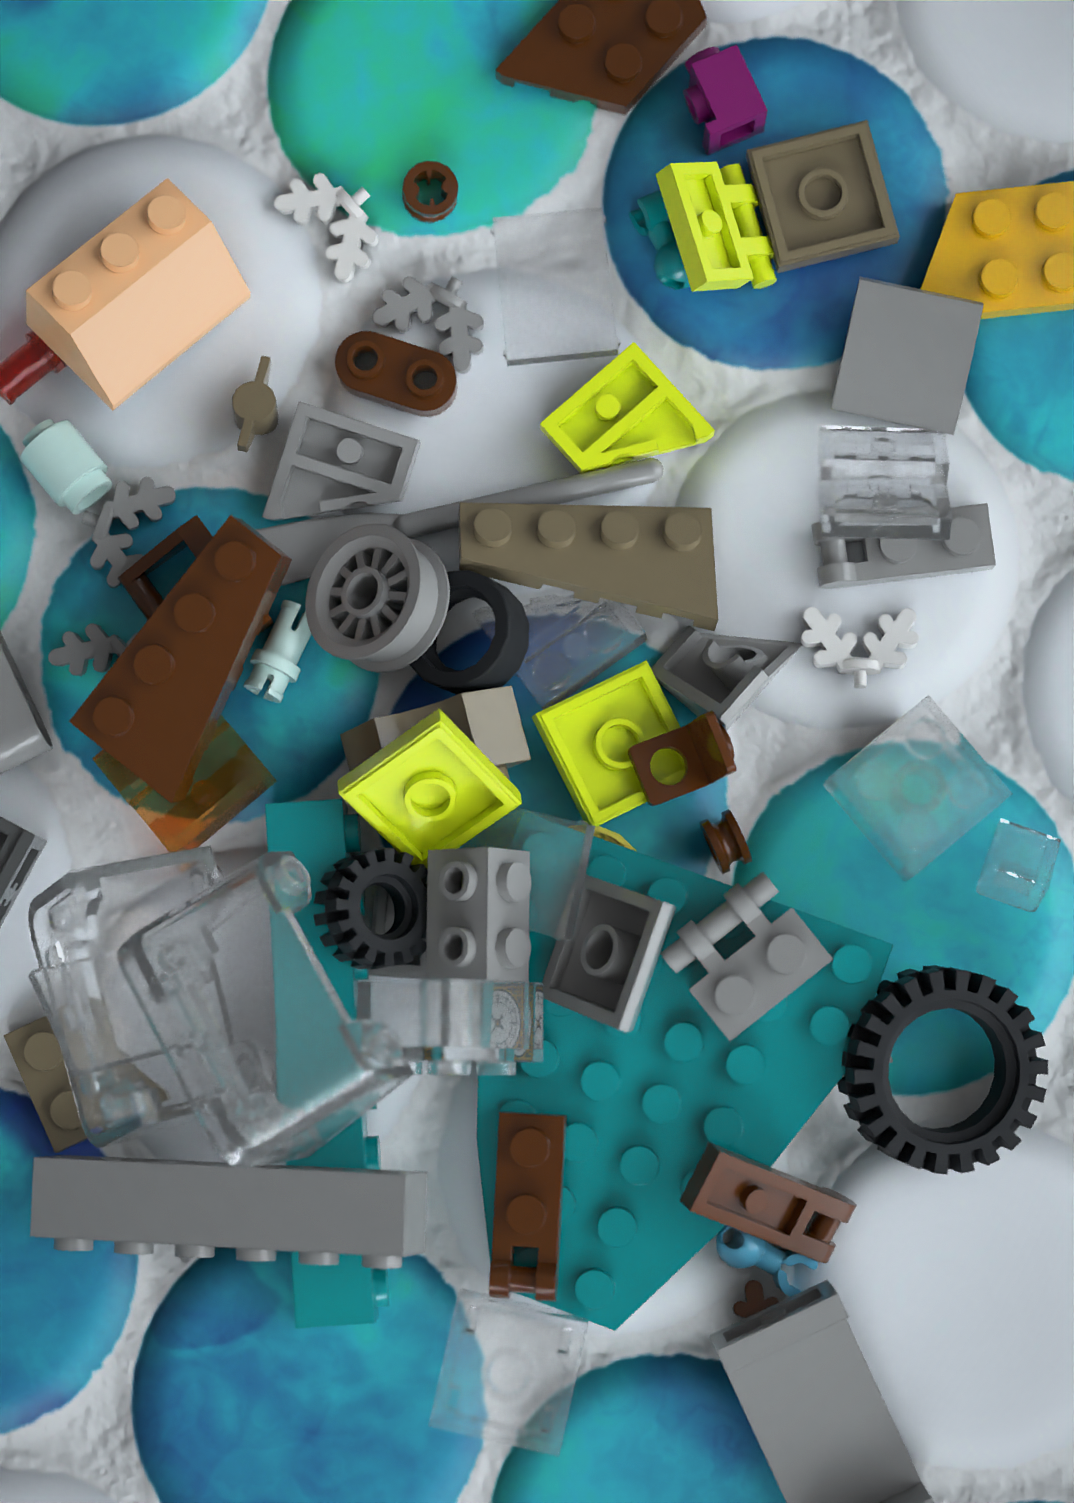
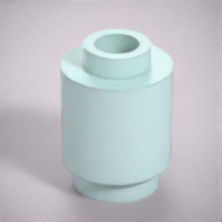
[20,419,112,515]

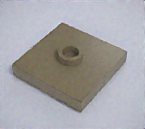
[746,120,900,273]

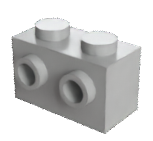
[426,847,532,983]

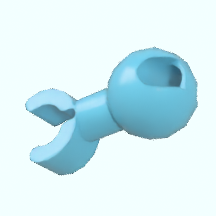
[716,1225,818,1297]

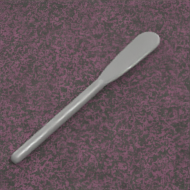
[256,458,663,586]

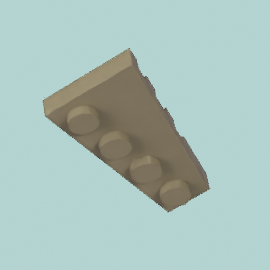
[458,502,718,631]

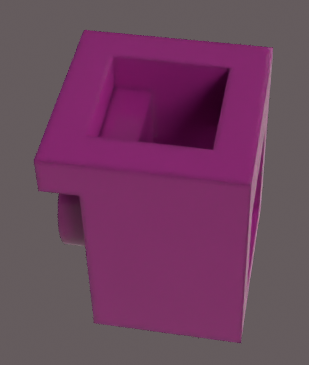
[684,44,768,156]

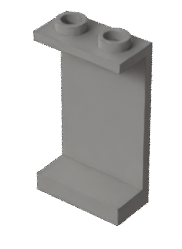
[709,1280,934,1503]

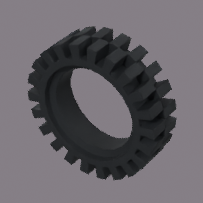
[837,965,1048,1174]

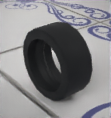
[409,570,529,695]

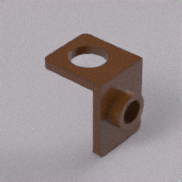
[628,710,737,806]

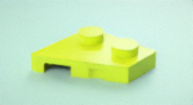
[540,342,715,474]

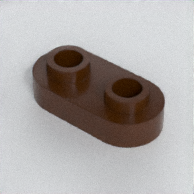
[335,331,457,417]

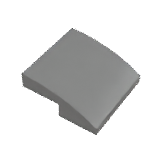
[831,277,983,435]

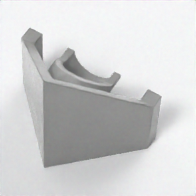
[651,626,802,731]

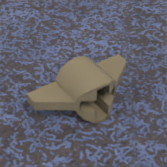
[232,356,278,452]

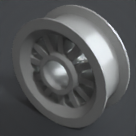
[305,523,450,673]

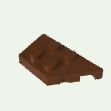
[495,0,707,115]

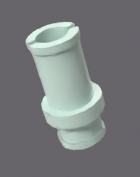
[244,600,311,703]

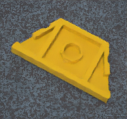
[921,181,1074,319]

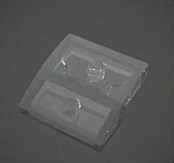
[818,426,952,540]

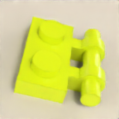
[655,162,777,292]

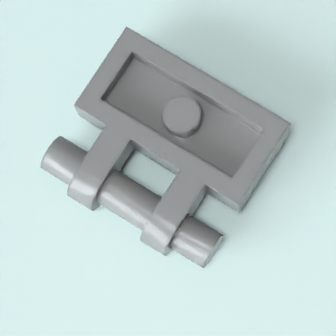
[660,872,833,1041]

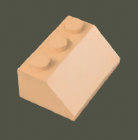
[26,178,251,411]

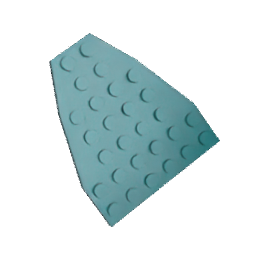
[476,812,893,1331]

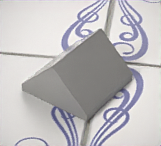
[537,873,676,1033]

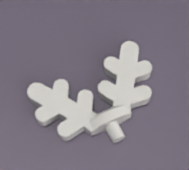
[274,173,379,283]
[801,607,919,689]

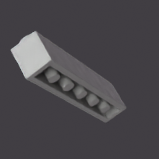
[30,1155,428,1269]

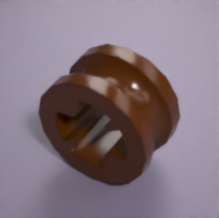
[402,161,458,223]
[699,809,752,875]

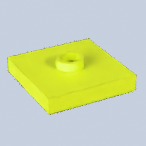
[531,660,685,831]
[337,708,522,869]

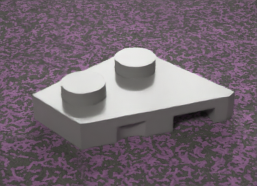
[262,401,421,521]

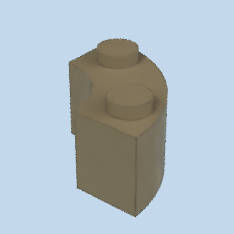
[340,686,531,780]

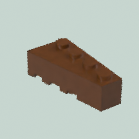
[69,515,292,803]

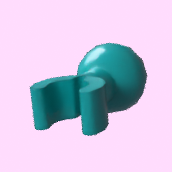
[629,190,690,290]

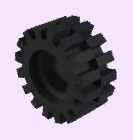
[313,848,428,970]

